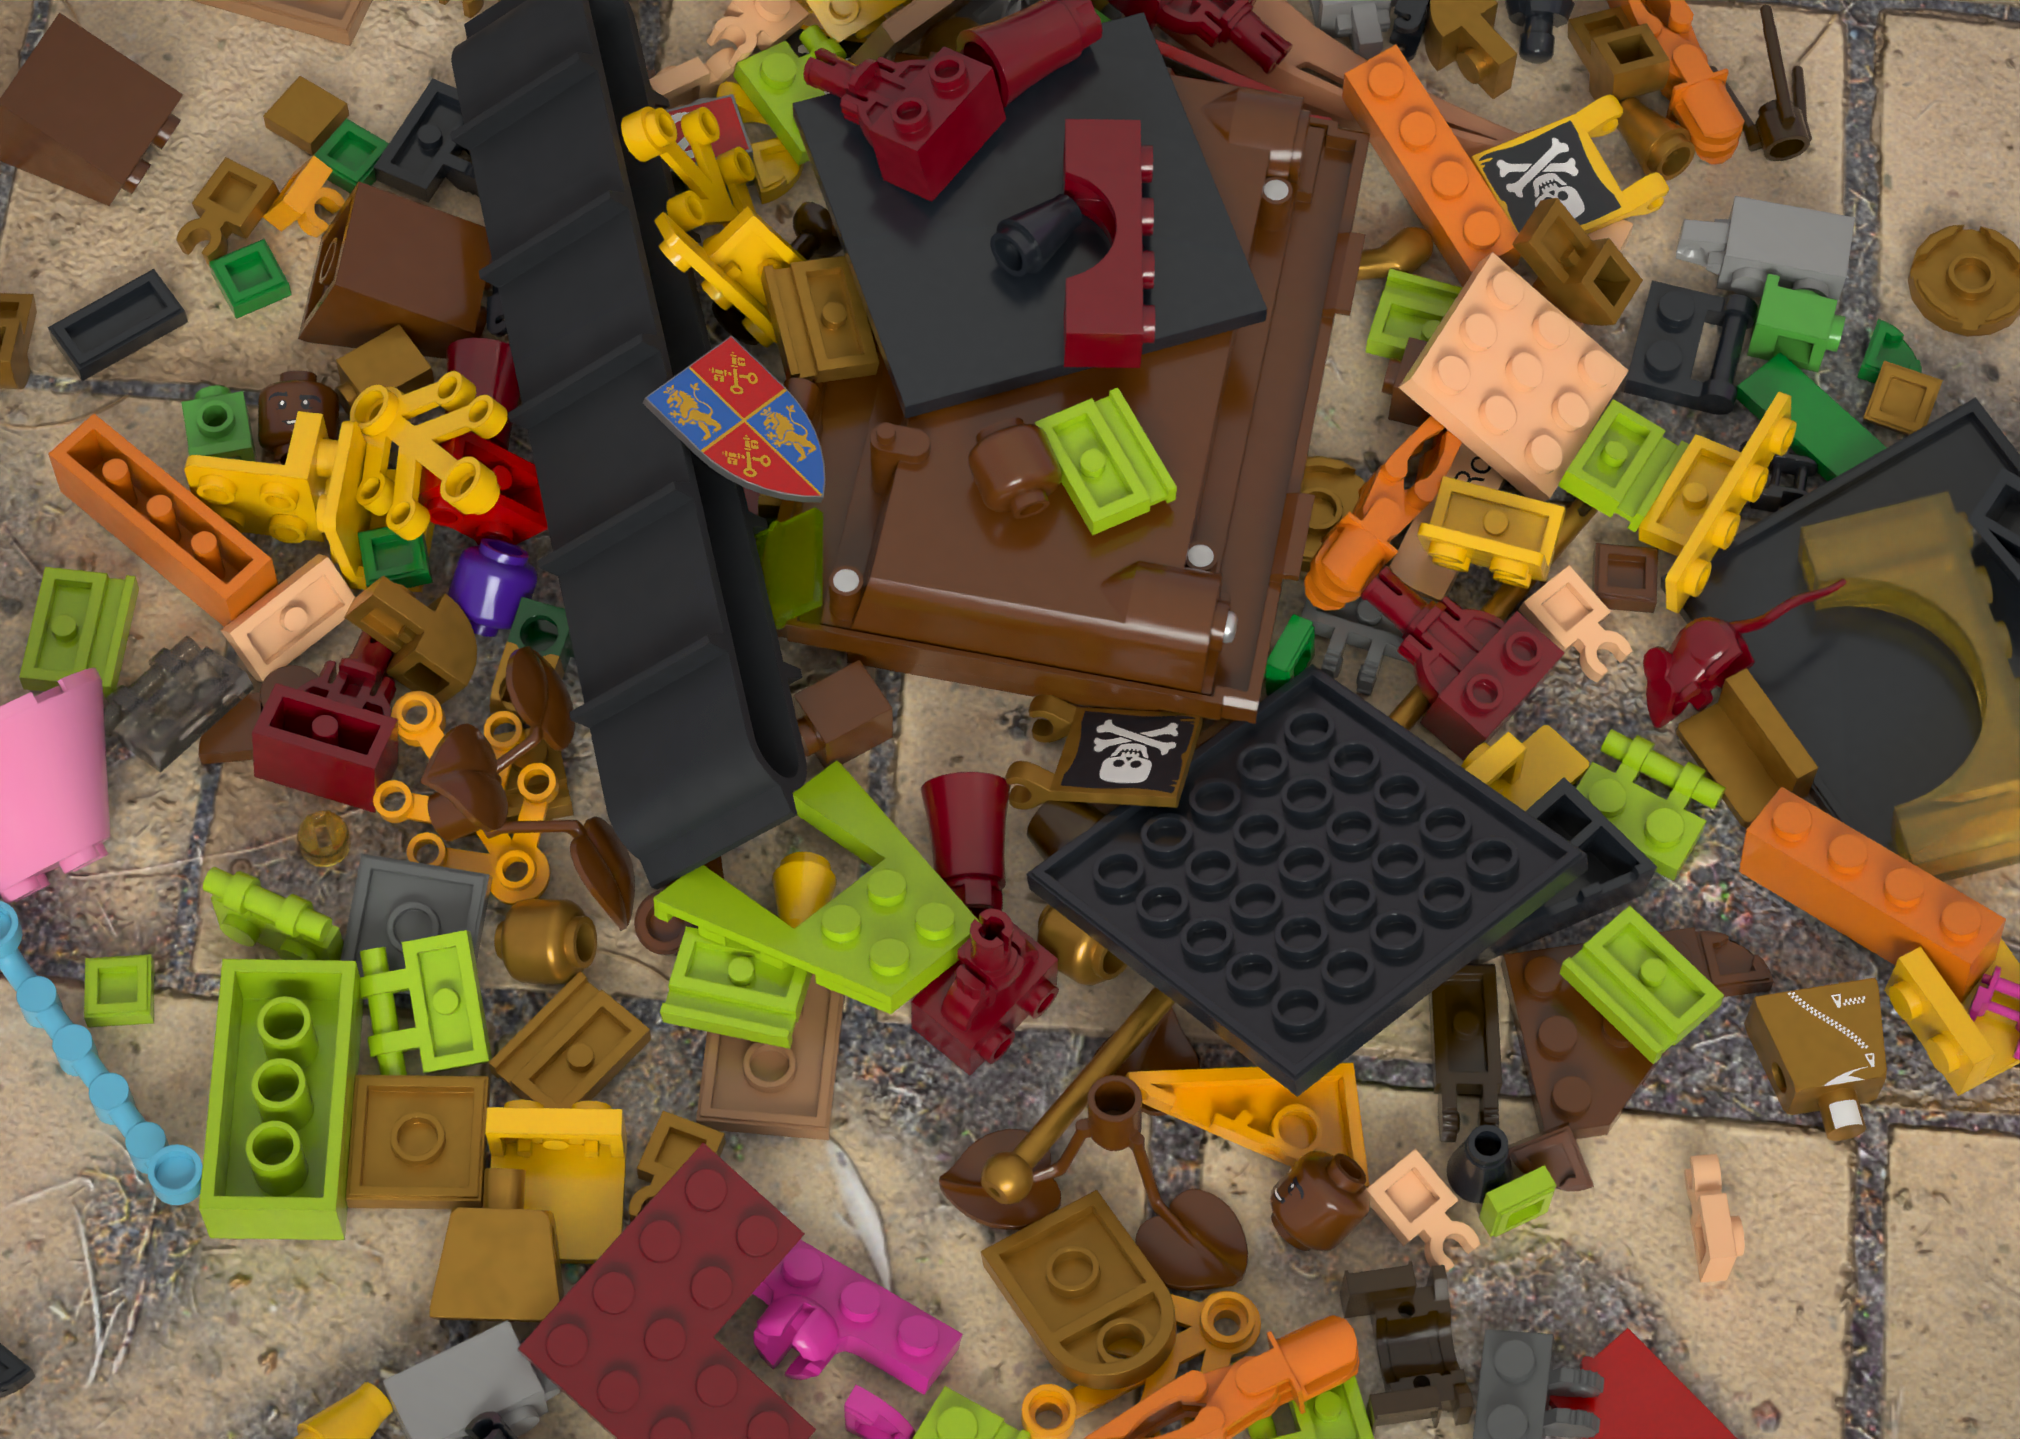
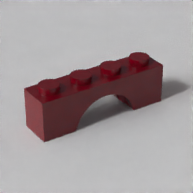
[1063,119,1155,368]

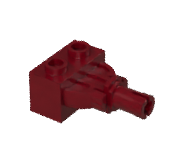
[1107,0,1293,74]
[803,46,1006,202]
[1360,566,1565,761]
[252,630,398,813]
[911,908,1059,1076]

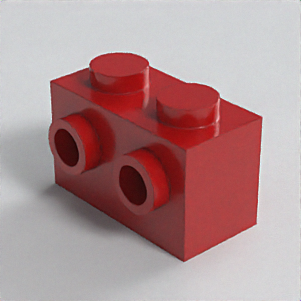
[418,432,548,546]

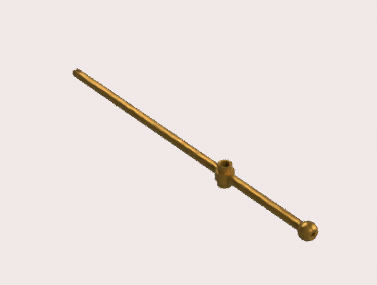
[981,498,1598,1204]

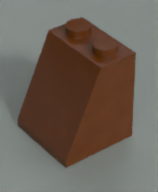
[0,12,183,206]
[298,182,493,359]

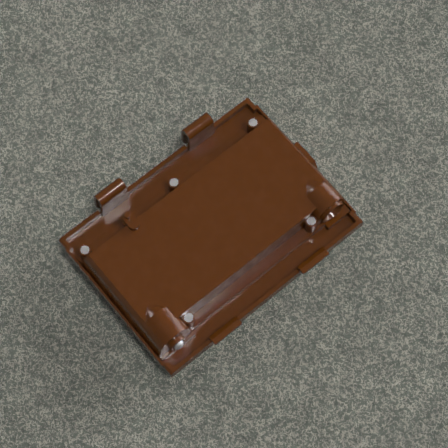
[763,51,1370,724]

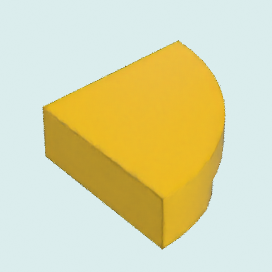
[750,137,804,205]

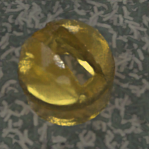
[297,810,351,867]

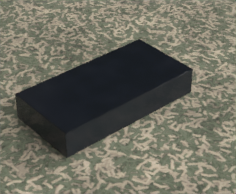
[48,269,188,381]

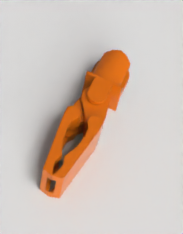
[1607,0,1745,164]
[1304,416,1462,611]
[1084,1315,1360,1439]

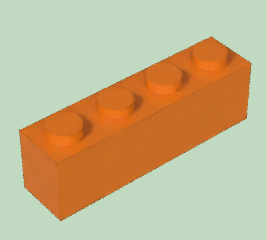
[1342,44,1521,287]
[48,414,278,627]
[1739,787,2006,1004]

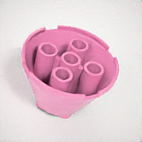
[0,668,111,904]

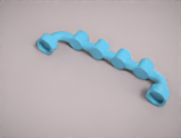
[0,901,203,1205]

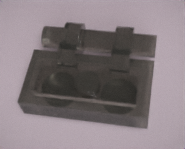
[104,636,254,772]

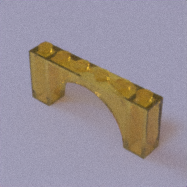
[1798,491,2020,882]

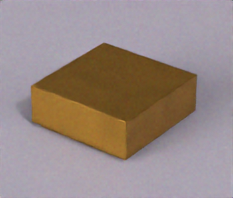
[263,76,349,156]
[1863,361,1943,436]

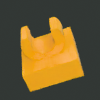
[263,156,345,237]

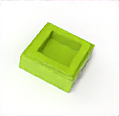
[84,954,155,1028]
[1479,1165,1556,1237]

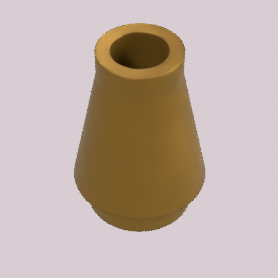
[1617,97,1695,181]

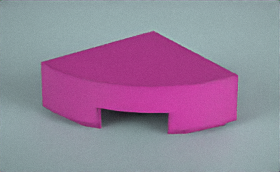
[844,1384,916,1439]

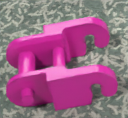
[1968,966,2020,1060]

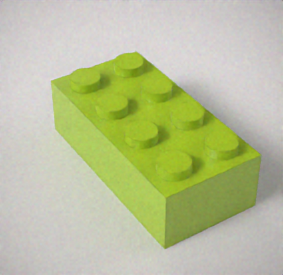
[199,959,364,1240]

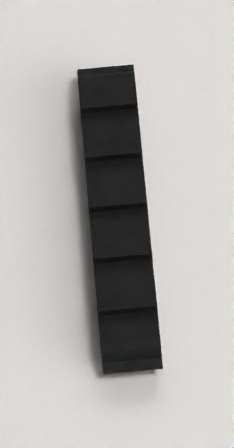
[450,0,807,889]

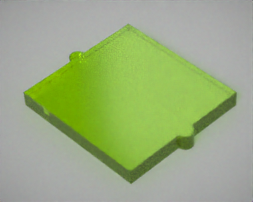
[754,507,823,630]

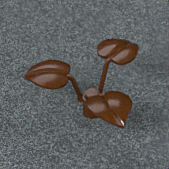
[420,645,635,931]
[939,1007,1248,1291]

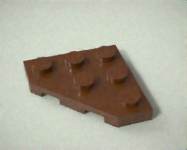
[1501,927,1708,1139]

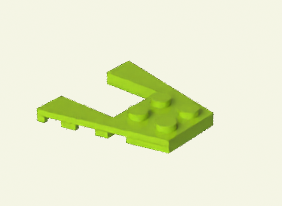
[653,761,979,1014]

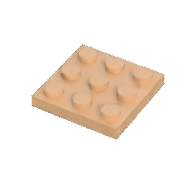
[1398,252,1629,502]

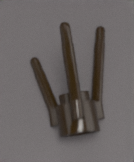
[1710,4,1812,161]

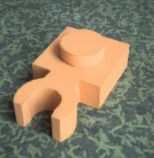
[706,0,809,68]
[649,47,738,110]
[1518,565,1632,683]
[1366,1148,1480,1273]
[1684,1154,1745,1283]

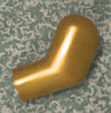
[1357,227,1433,281]

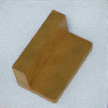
[1676,668,1819,828]

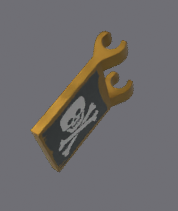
[1005,694,1203,810]

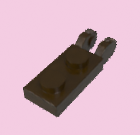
[1429,964,1502,1142]

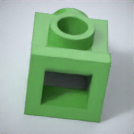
[1747,273,1846,372]
[181,385,257,462]

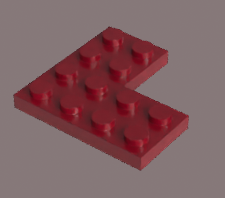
[517,1143,816,1439]

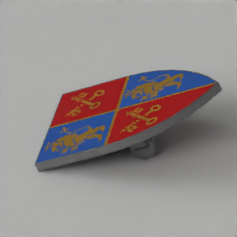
[643,335,825,503]

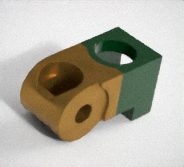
[489,597,575,724]

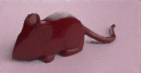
[1643,579,1847,728]

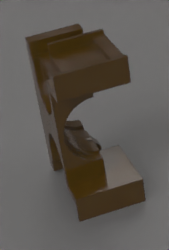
[1339,1261,1474,1436]

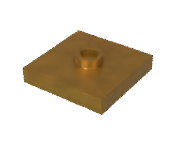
[346,1075,490,1209]

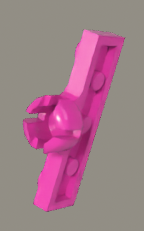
[752,1239,963,1395]

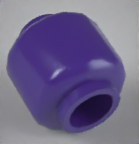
[447,538,538,637]

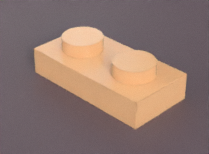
[221,554,355,683]

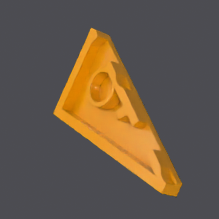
[1125,1063,1370,1188]

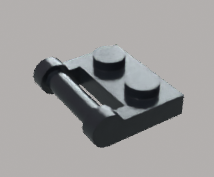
[1624,280,1758,415]

